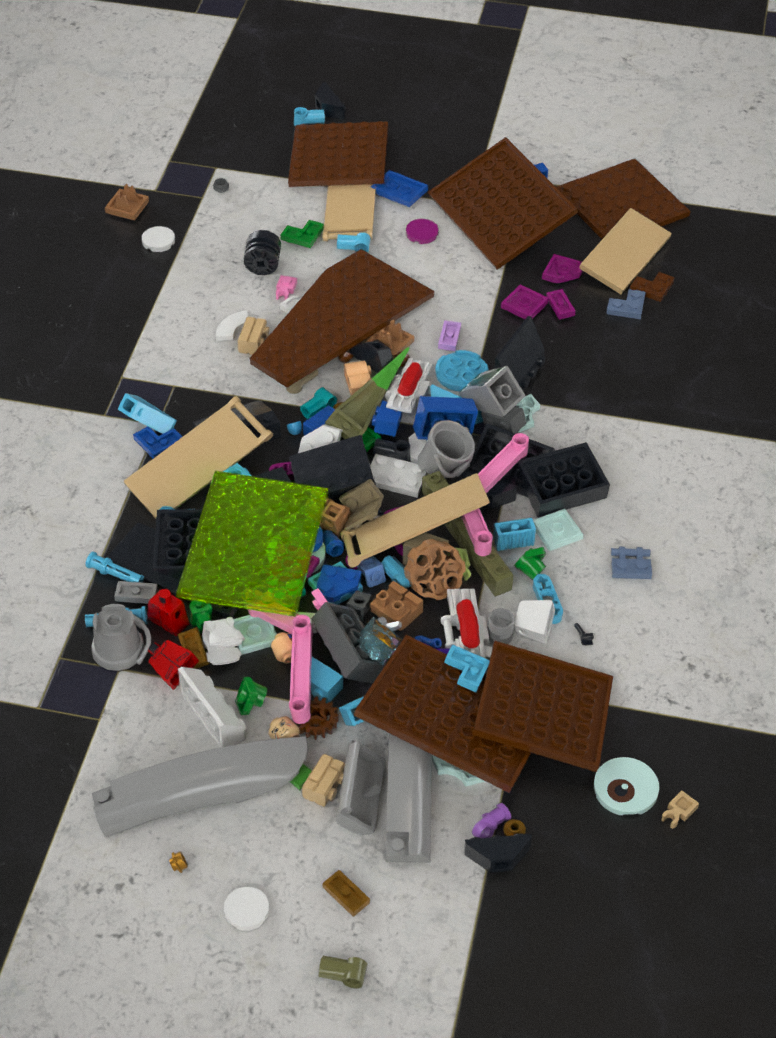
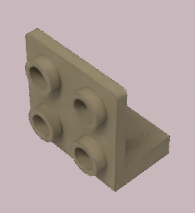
[339,479,384,531]

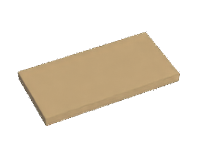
[579,208,672,294]

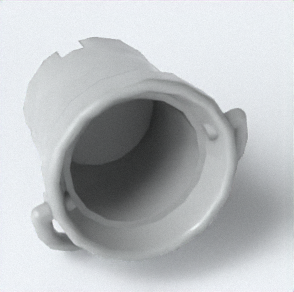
[417,420,475,478]
[91,604,151,671]

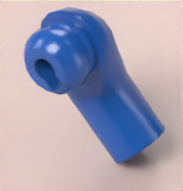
[415,635,442,648]

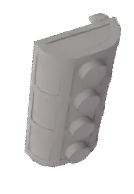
[336,740,385,835]

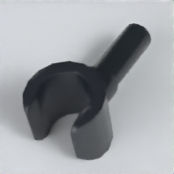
[574,623,594,646]

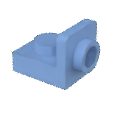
[357,556,386,588]

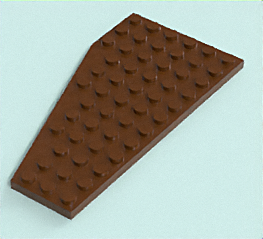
[250,249,434,388]

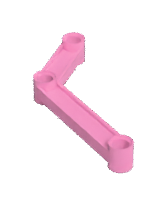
[461,433,529,556]
[245,591,313,724]

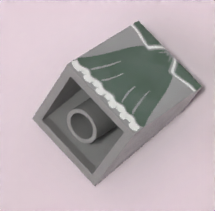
[458,366,525,417]

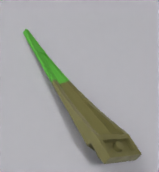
[325,347,409,439]

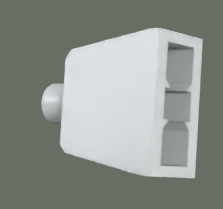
[509,600,555,644]

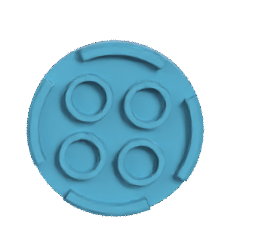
[435,350,489,391]

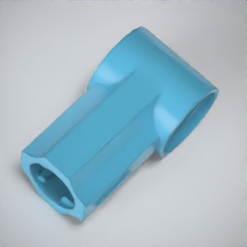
[294,107,325,126]
[337,232,371,252]
[381,555,411,589]

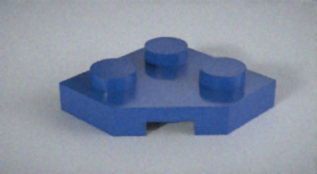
[315,564,362,603]

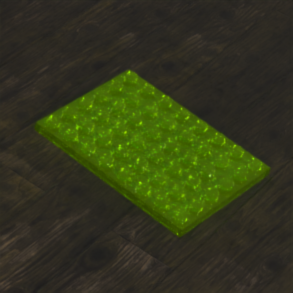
[176,471,328,617]

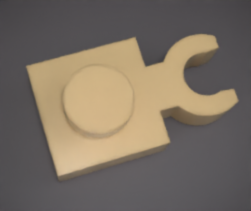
[661,791,699,829]

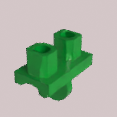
[190,598,212,634]

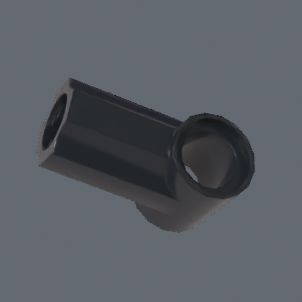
[373,439,410,462]

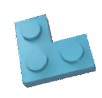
[444,644,490,692]

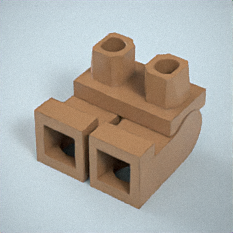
[304,493,351,537]
[370,581,423,631]

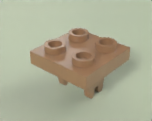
[105,184,149,221]
[366,320,414,359]

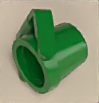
[514,547,546,580]
[235,677,267,715]

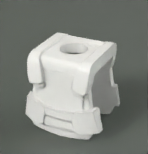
[202,617,245,665]

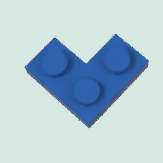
[133,426,182,459]

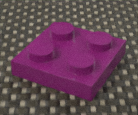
[501,285,549,319]

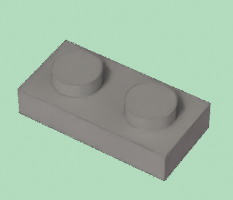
[114,581,158,604]

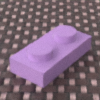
[438,320,461,351]

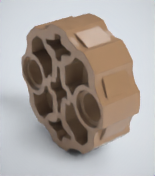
[404,539,466,600]

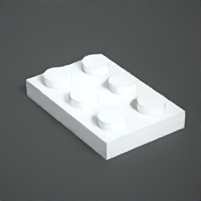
[370,454,428,498]

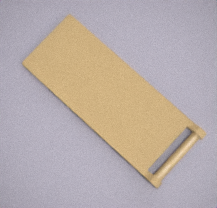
[323,184,376,241]
[124,396,273,518]
[340,473,490,568]

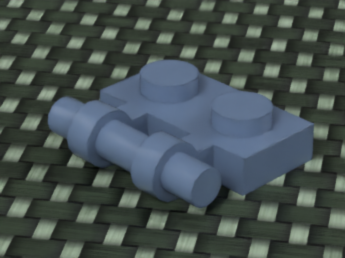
[611,546,652,579]

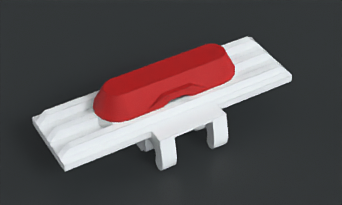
[385,358,432,413]
[441,589,489,659]

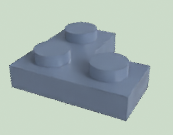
[607,289,645,319]

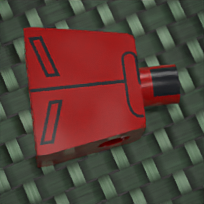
[147,589,189,636]
[148,640,199,690]

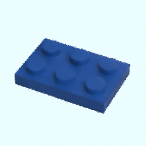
[370,170,428,207]

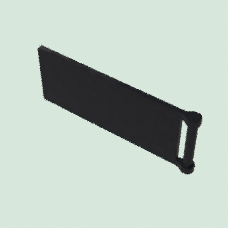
[106,523,264,619]

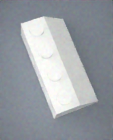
[178,667,246,747]

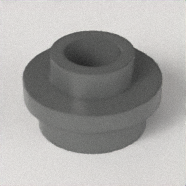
[213,178,229,193]

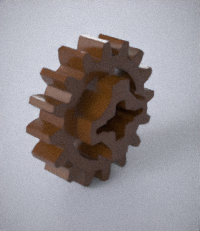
[293,696,339,740]

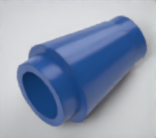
[323,530,344,557]

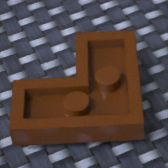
[630,272,675,302]

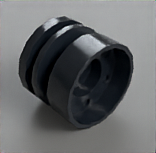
[244,230,281,275]

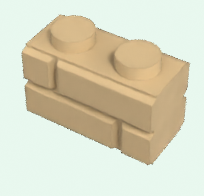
[238,317,269,355]
[302,754,345,807]

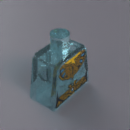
[360,617,402,664]

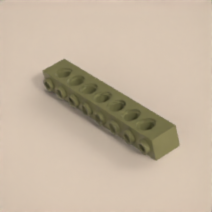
[422,471,514,597]

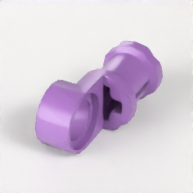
[472,803,511,838]

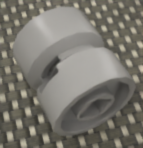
[487,608,515,644]

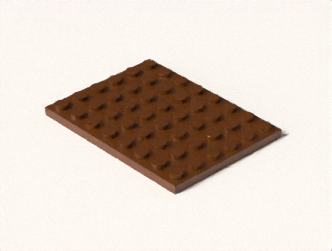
[428,137,578,270]
[354,635,531,793]

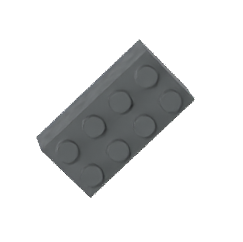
[311,602,386,683]

